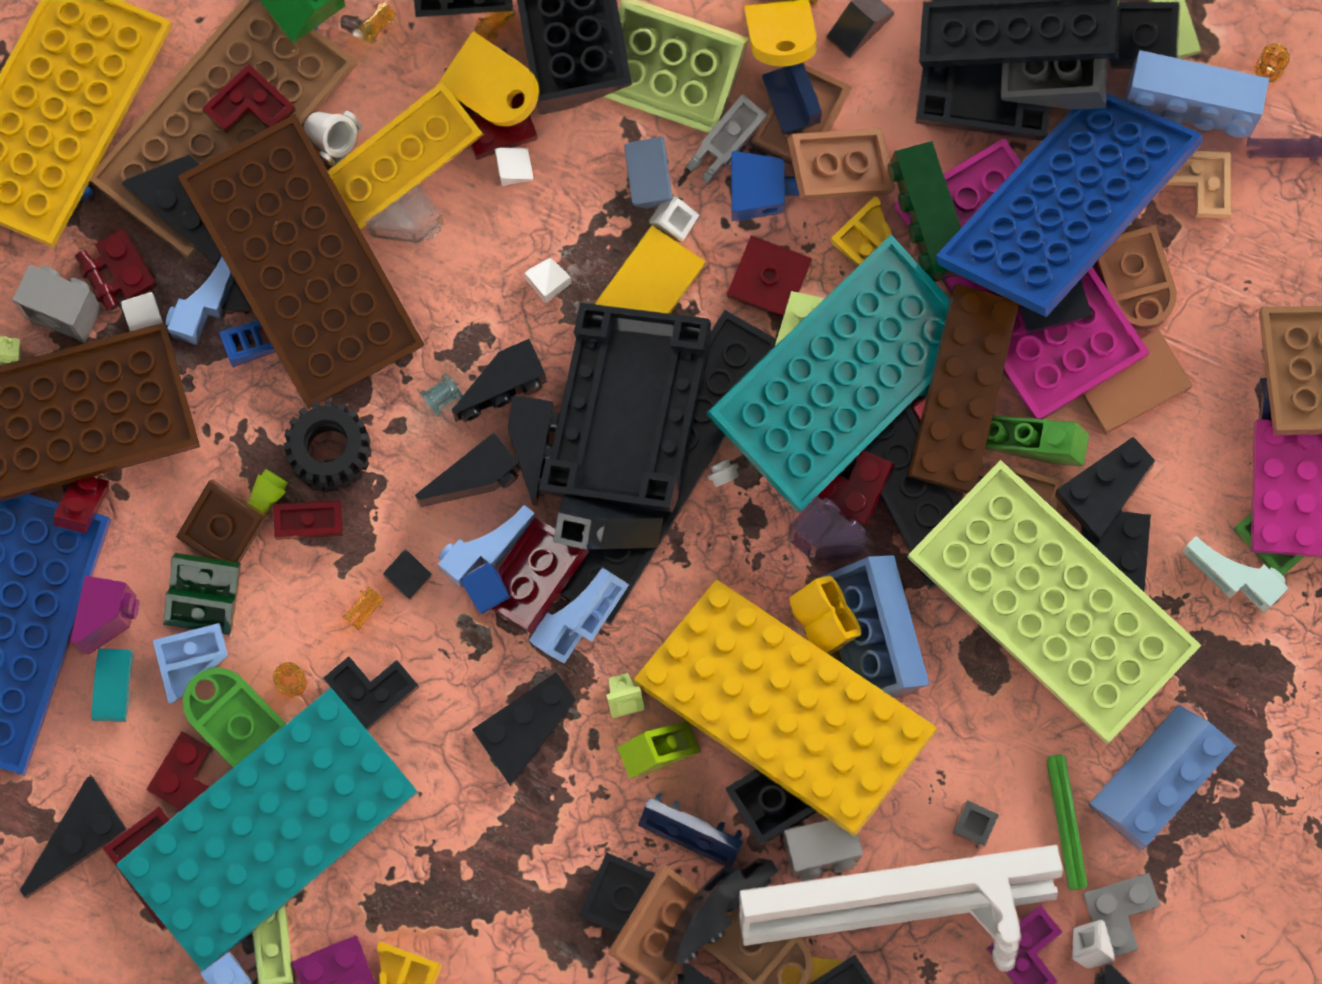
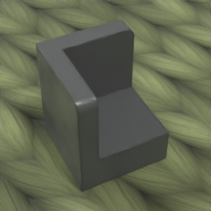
[952,800,999,850]

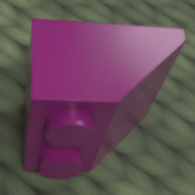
[70,575,140,655]

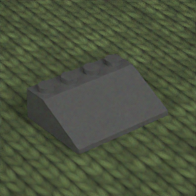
[1001,59,1108,110]

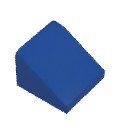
[461,563,510,615]

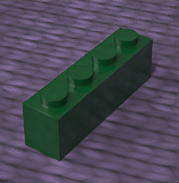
[888,141,961,282]

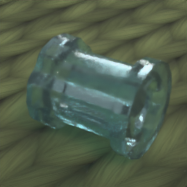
[419,373,463,416]

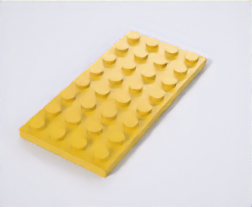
[0,0,173,248]
[634,579,937,837]

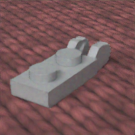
[686,94,768,184]

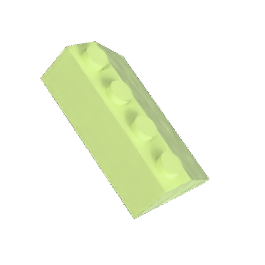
[603,0,749,133]

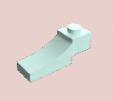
[1182,536,1289,613]

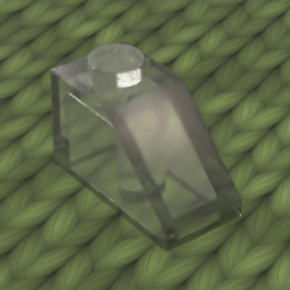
[365,184,444,243]

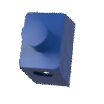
[731,151,800,221]

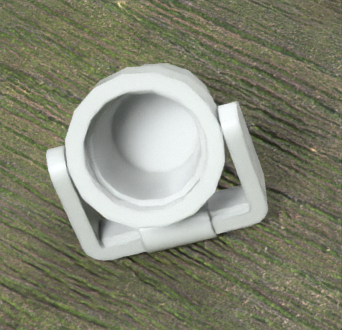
[304,110,362,167]

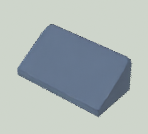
[624,137,672,209]

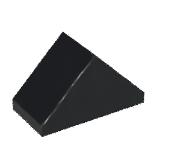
[826,0,894,58]

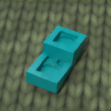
[91,648,134,722]

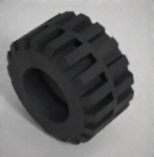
[284,401,372,492]

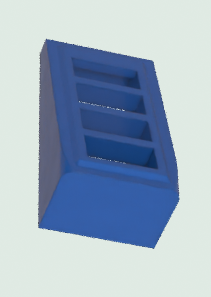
[219,320,275,368]

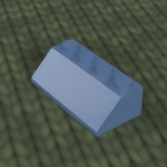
[819,555,930,697]
[1088,705,1236,851]

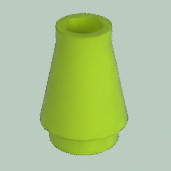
[248,469,288,514]

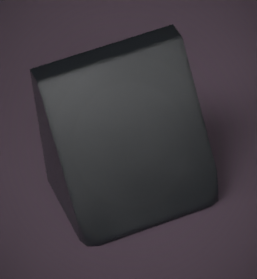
[383,549,432,600]

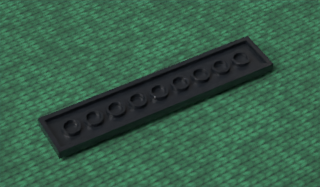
[559,309,777,626]

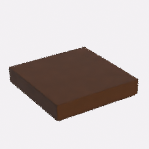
[176,480,268,563]

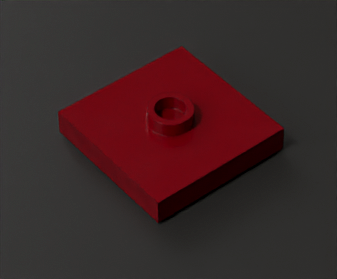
[727,235,812,318]

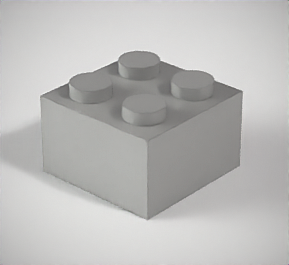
[12,265,102,343]
[782,820,863,882]

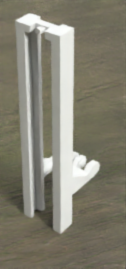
[739,845,1063,972]

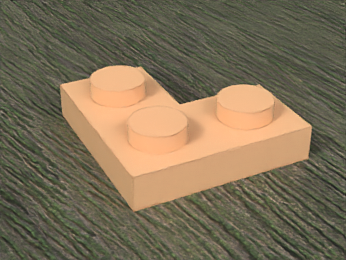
[1166,151,1231,219]

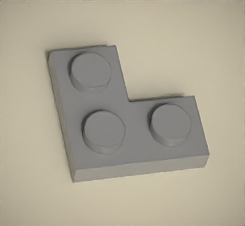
[1082,873,1160,957]

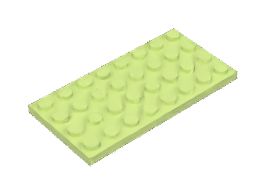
[907,460,1201,744]

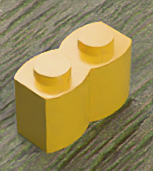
[789,575,862,654]

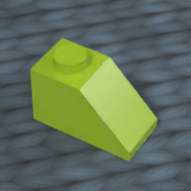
[617,721,701,779]

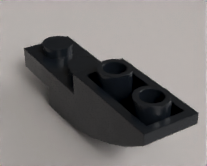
[663,858,779,964]

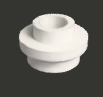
[707,459,739,487]

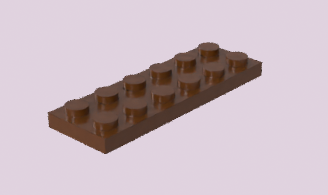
[908,283,1019,494]

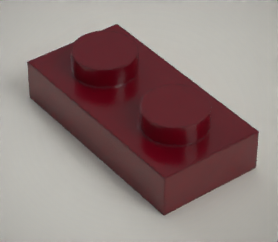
[53,477,109,534]
[273,500,343,540]

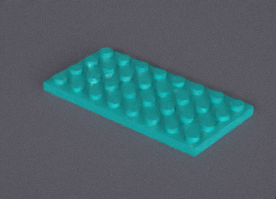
[706,235,950,513]
[116,688,419,971]

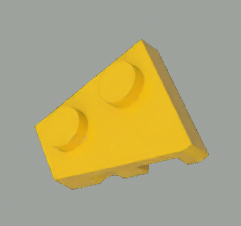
[377,941,443,984]

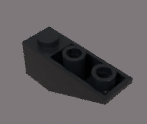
[451,339,547,422]
[508,395,559,506]
[553,495,664,550]

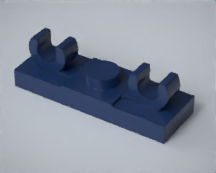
[638,793,743,867]

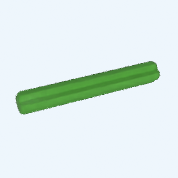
[1047,754,1088,890]

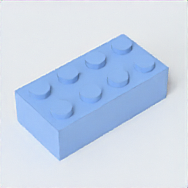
[1124,50,1270,138]

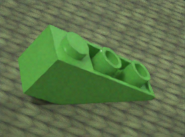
[985,416,1090,466]

